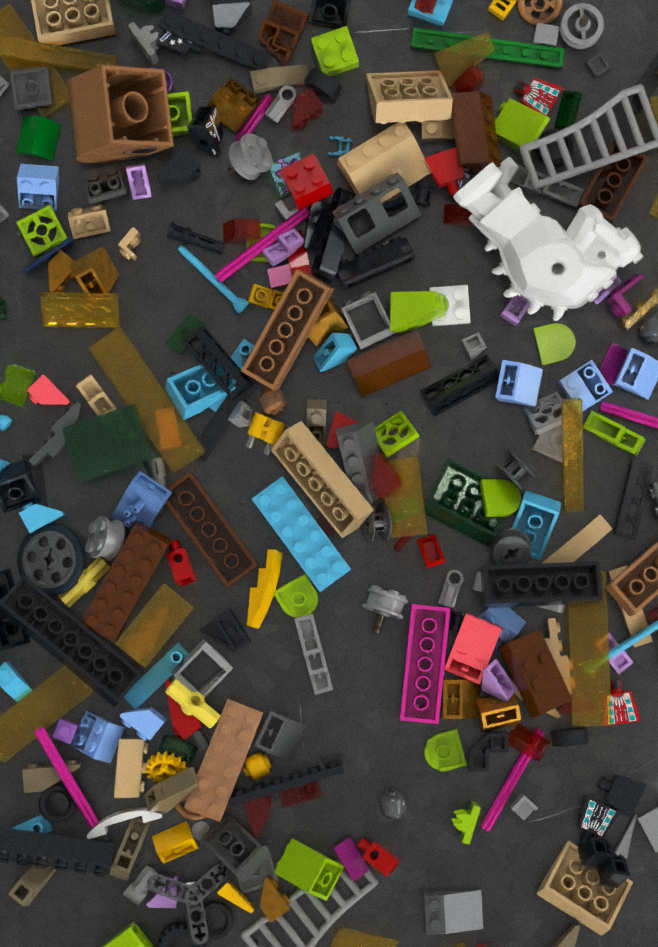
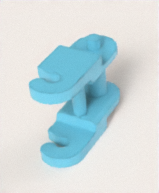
[327,136,353,157]

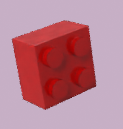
[280,153,333,210]

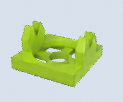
[16,205,68,257]
[375,411,420,457]
[451,801,481,845]

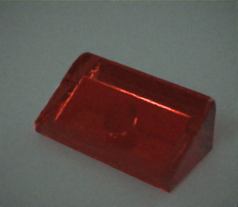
[509,724,550,762]

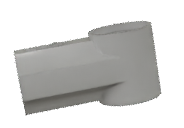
[264,85,297,124]
[438,569,464,608]
[122,865,158,906]

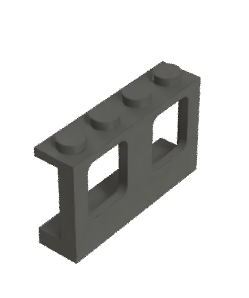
[332,172,421,255]

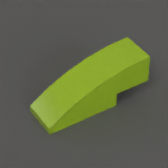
[583,411,645,457]

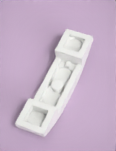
[87,807,163,839]

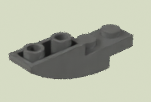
[29,401,83,467]

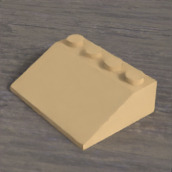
[31,0,116,49]
[366,70,453,124]
[337,122,430,212]
[536,840,633,936]

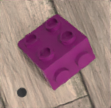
[607,273,645,319]

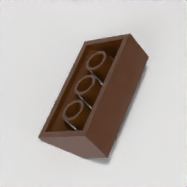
[451,91,501,173]
[346,331,431,397]

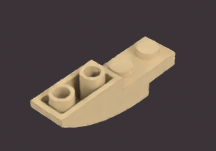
[544,617,575,694]

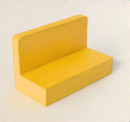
[152,821,199,864]

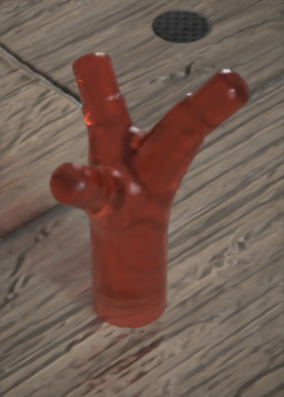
[393,525,420,552]

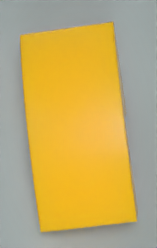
[248,284,283,310]

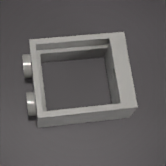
[341,291,395,351]
[171,639,233,698]

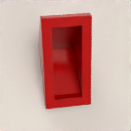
[417,534,446,569]

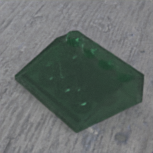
[62,403,154,483]
[421,458,505,547]

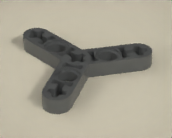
[147,863,230,945]

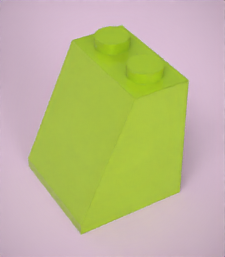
[495,98,550,154]
[390,291,449,335]
[274,838,344,901]
[101,921,154,947]

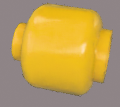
[242,752,272,781]

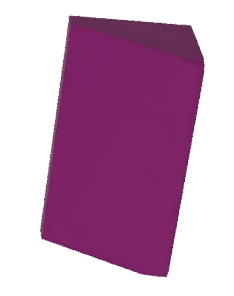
[599,342,628,386]
[333,837,370,881]

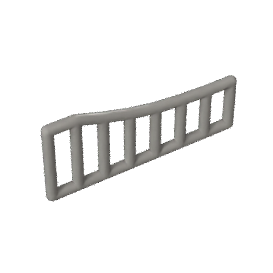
[520,84,658,189]
[241,857,378,947]

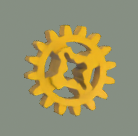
[145,751,188,783]

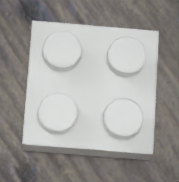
[429,285,471,326]

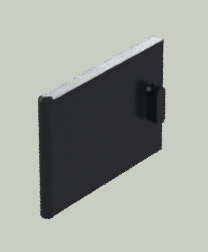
[302,201,330,251]

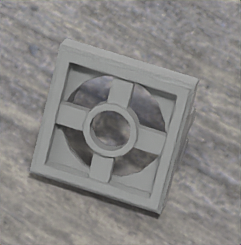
[128,21,159,65]
[522,391,573,435]

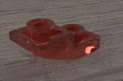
[279,781,322,808]

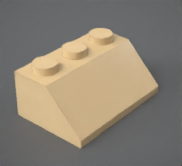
[114,736,149,798]

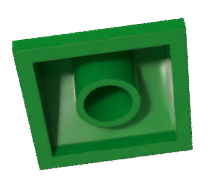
[16,116,62,161]

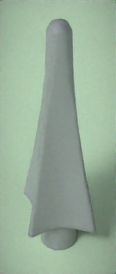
[614,813,637,859]

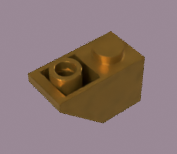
[48,250,75,295]
[260,875,291,923]

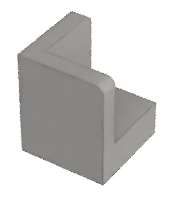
[532,23,560,46]
[275,195,299,220]
[509,793,538,820]

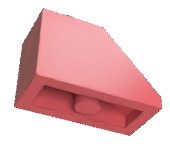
[27,374,72,406]

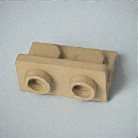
[68,203,111,239]
[118,227,140,261]

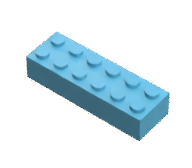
[252,476,351,592]

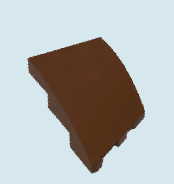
[257,0,310,67]

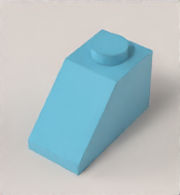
[313,333,357,372]
[19,502,66,533]
[0,661,33,702]

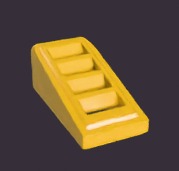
[488,0,518,21]
[217,880,255,913]

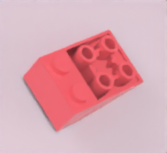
[444,613,502,684]

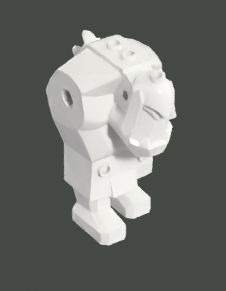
[453,157,644,321]

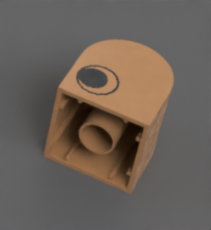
[67,65,174,163]

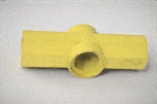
[59,556,111,608]
[165,679,220,728]

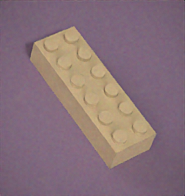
[271,421,374,538]

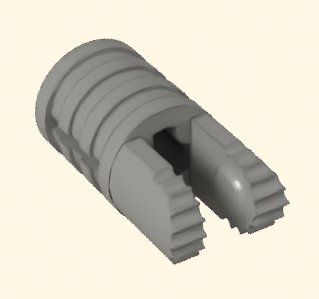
[147,457,167,489]

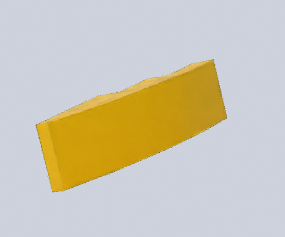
[247,549,283,629]

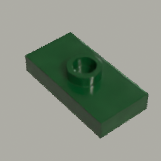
[554,91,582,130]
[166,313,205,355]

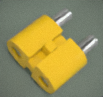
[245,411,286,456]

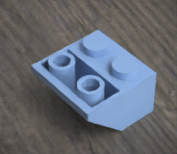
[17,164,59,211]
[613,348,658,400]
[496,360,543,407]
[557,360,613,414]
[478,607,526,654]
[119,707,167,740]
[72,711,125,763]

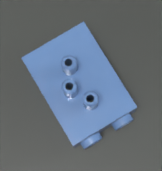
[112,471,172,530]

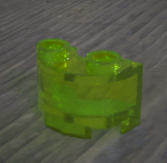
[0,364,36,407]

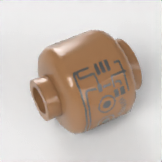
[259,387,287,416]

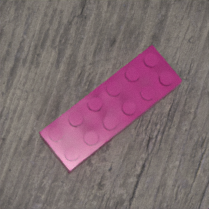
[399,604,450,724]

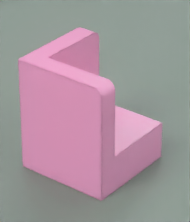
[267,264,292,290]

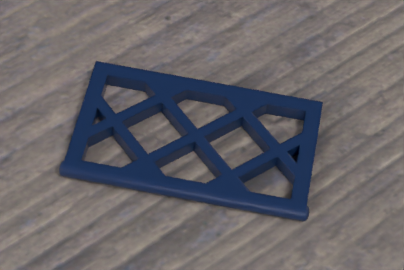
[23,237,74,274]

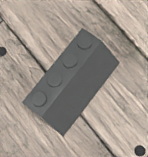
[335,420,389,503]

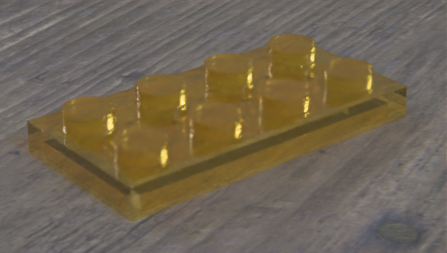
[40,292,120,328]
[380,457,428,538]
[115,583,194,668]

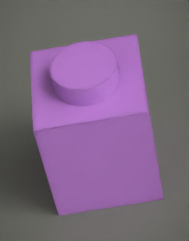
[52,717,80,744]

